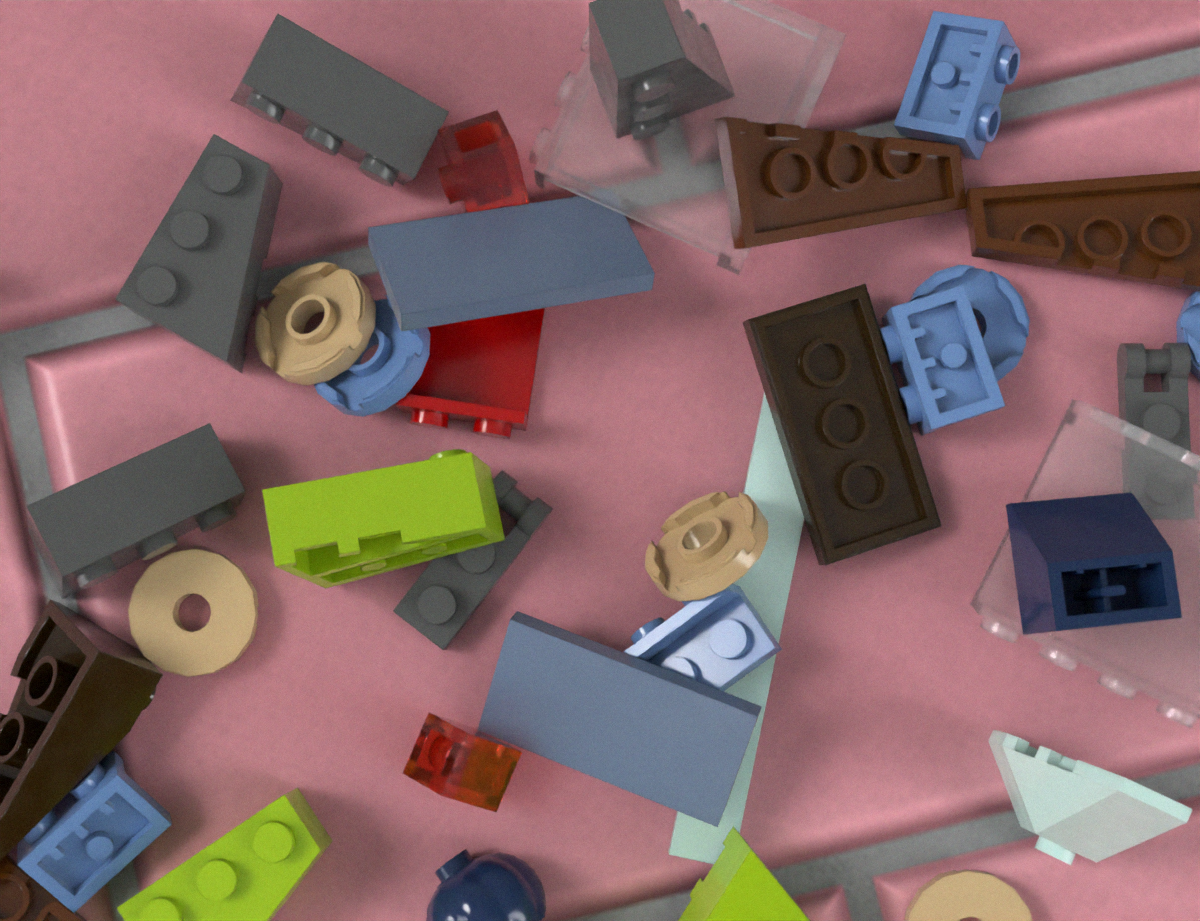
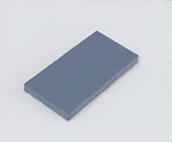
[368,191,655,332]
[477,611,762,827]

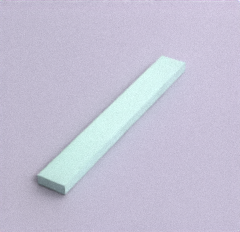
[668,392,804,864]

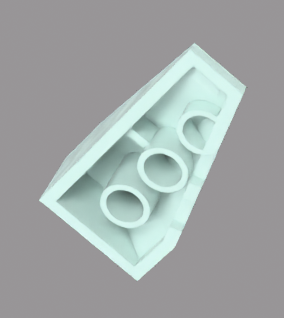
[988,730,1193,865]

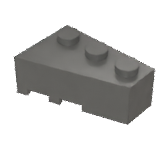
[589,0,735,140]
[230,14,449,187]
[115,134,283,373]
[26,423,245,599]

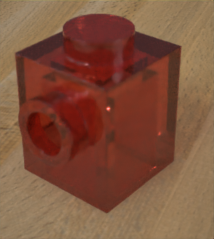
[437,110,529,213]
[403,712,522,813]

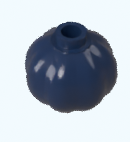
[426,849,546,921]

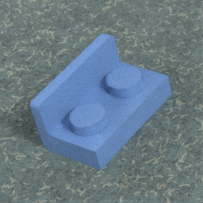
[894,11,1020,160]
[880,284,1005,436]
[624,584,782,692]
[17,751,172,913]

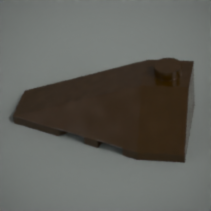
[0,599,163,861]

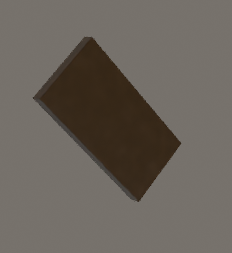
[743,284,942,565]

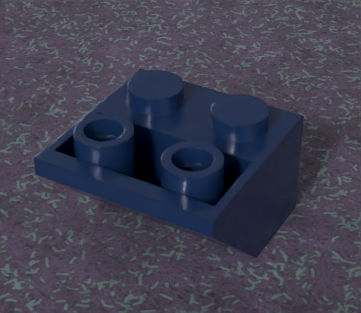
[1006,492,1182,635]

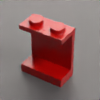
[396,308,545,439]

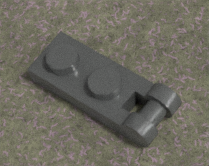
[1117,342,1194,520]
[393,470,553,650]

